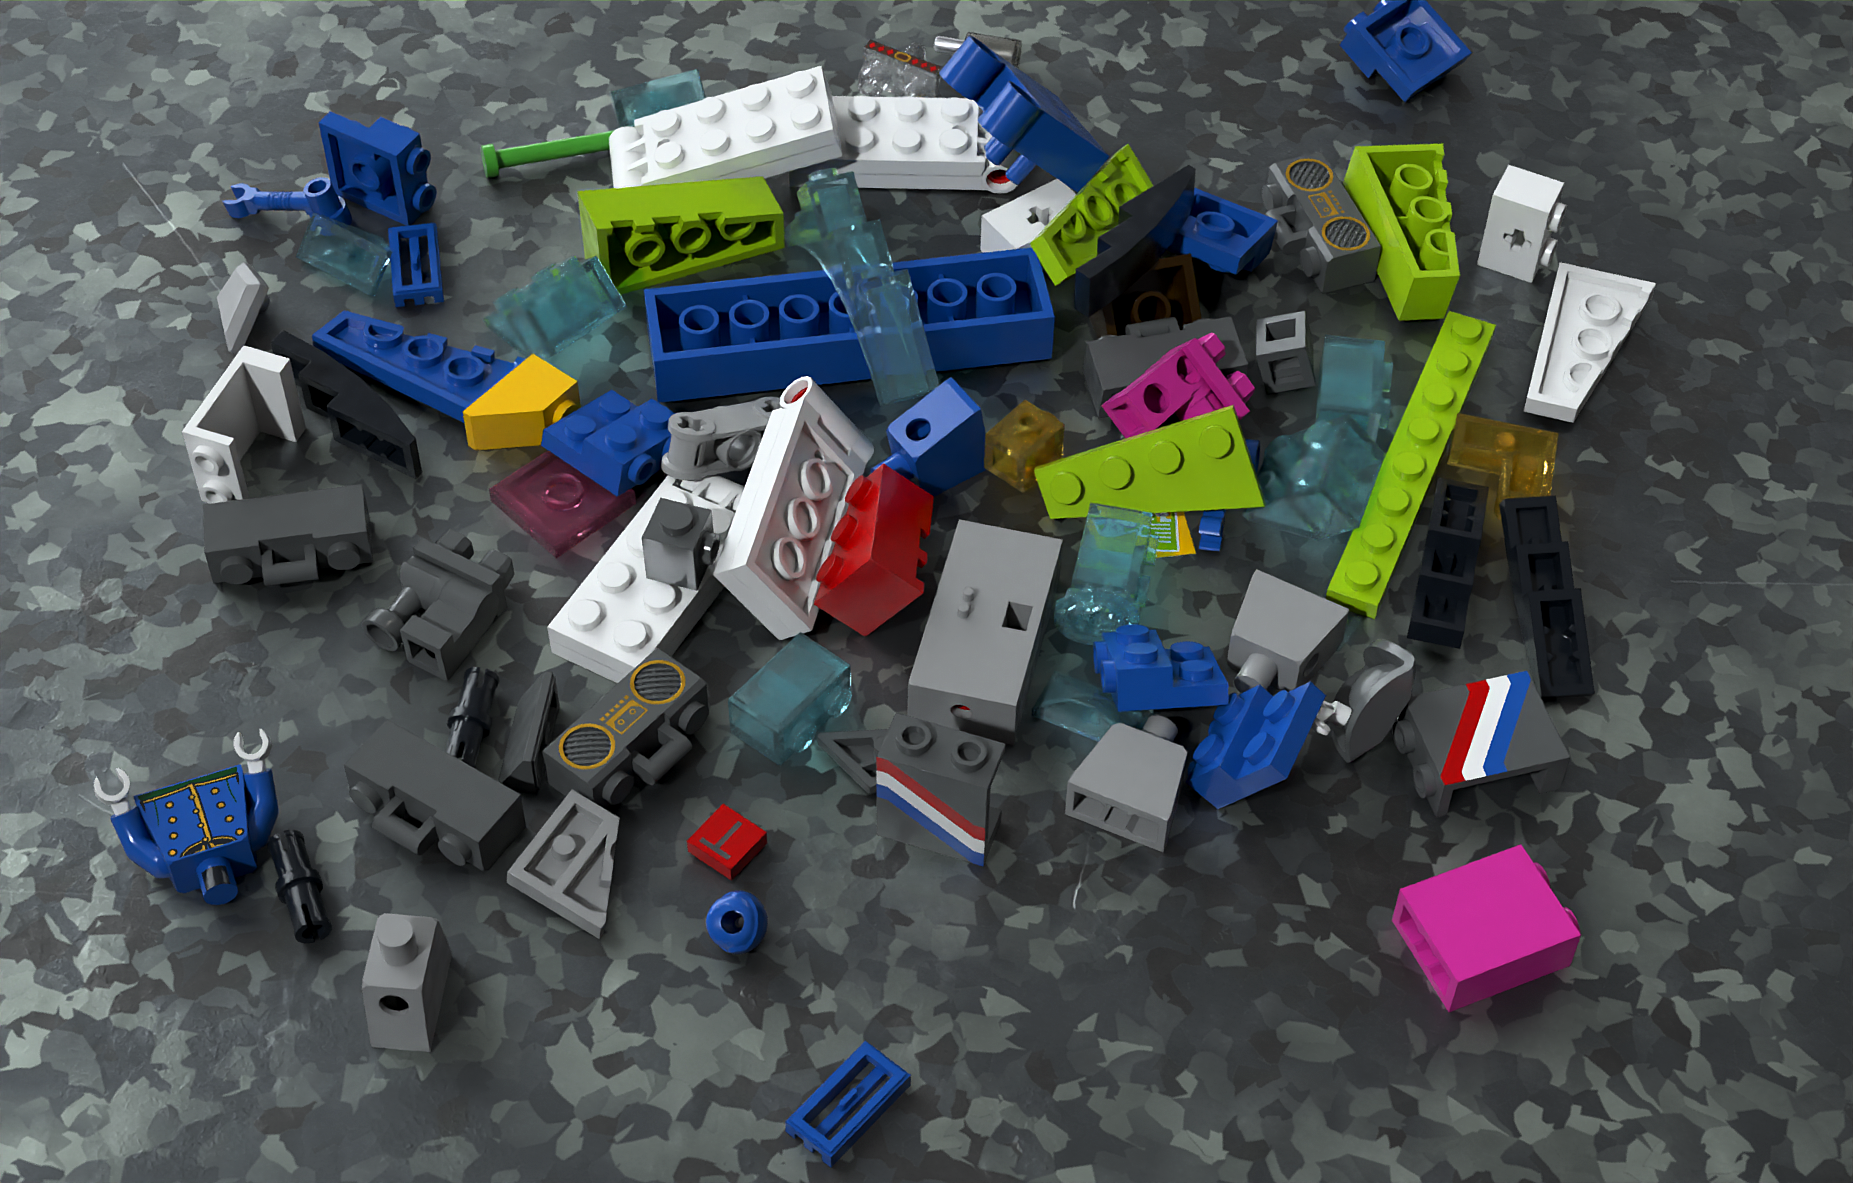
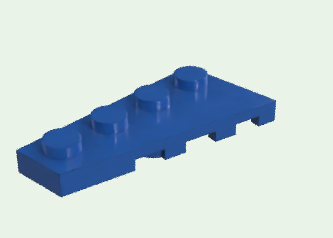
[312,310,525,423]

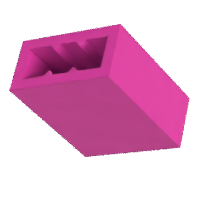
[1392,844,1581,1012]

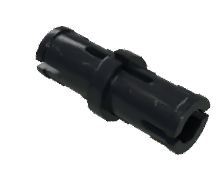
[445,667,499,769]
[267,830,332,944]

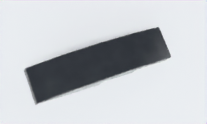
[1074,165,1196,318]
[271,330,422,479]
[1407,477,1489,649]
[1499,496,1595,699]

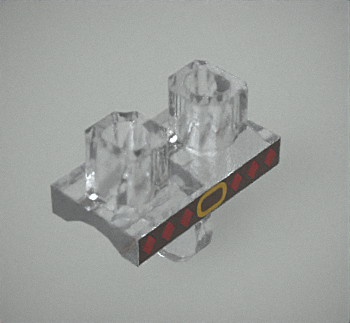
[858,39,942,98]

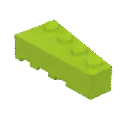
[1342,143,1460,321]
[577,176,785,299]

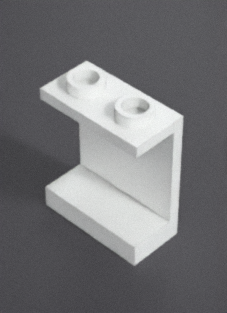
[182,345,306,504]

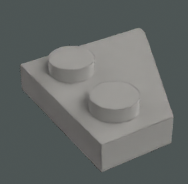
[506,790,619,939]

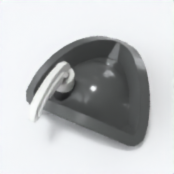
[1312,639,1416,763]

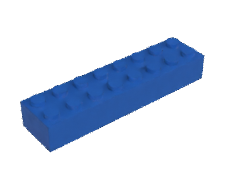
[644,247,1055,403]

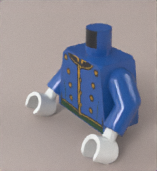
[94,729,279,905]

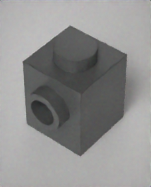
[641,497,720,591]

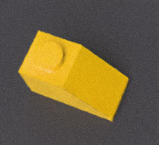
[463,354,581,451]

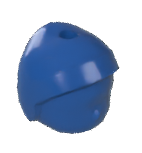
[706,891,768,954]

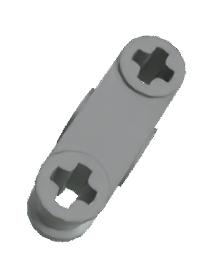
[661,397,783,481]

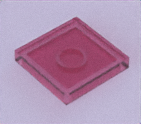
[489,450,636,558]

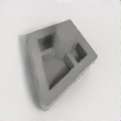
[217,262,270,355]

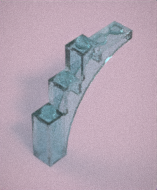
[784,168,939,407]

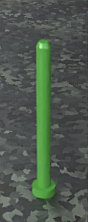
[480,130,615,178]

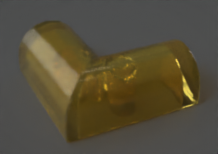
[1447,413,1559,522]

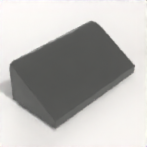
[498,671,560,794]

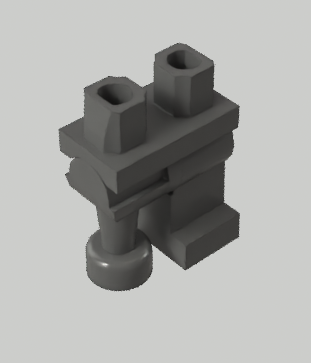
[362,528,515,682]

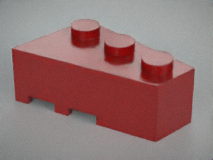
[814,463,934,637]

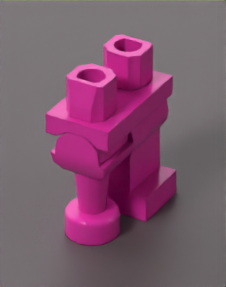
[1101,332,1255,439]

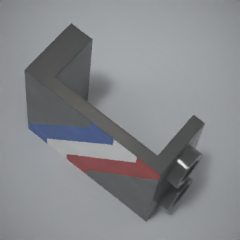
[1393,671,1571,817]
[876,713,1006,867]

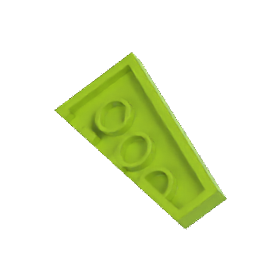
[1030,144,1154,286]
[1034,405,1265,519]

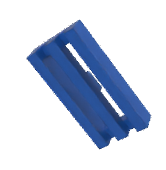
[388,223,444,307]
[785,1041,911,1167]

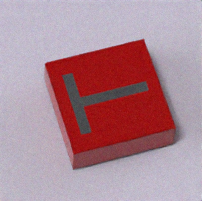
[687,804,767,881]

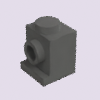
[1256,311,1316,394]

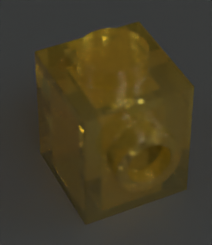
[984,400,1065,493]

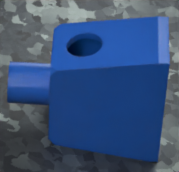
[870,377,992,497]

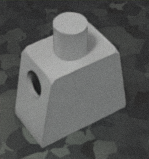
[1227,569,1349,693]
[1065,715,1188,852]
[362,913,452,1052]

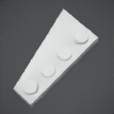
[1523,262,1656,423]

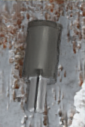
[934,32,1022,68]

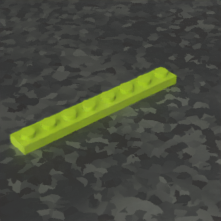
[1325,311,1496,619]

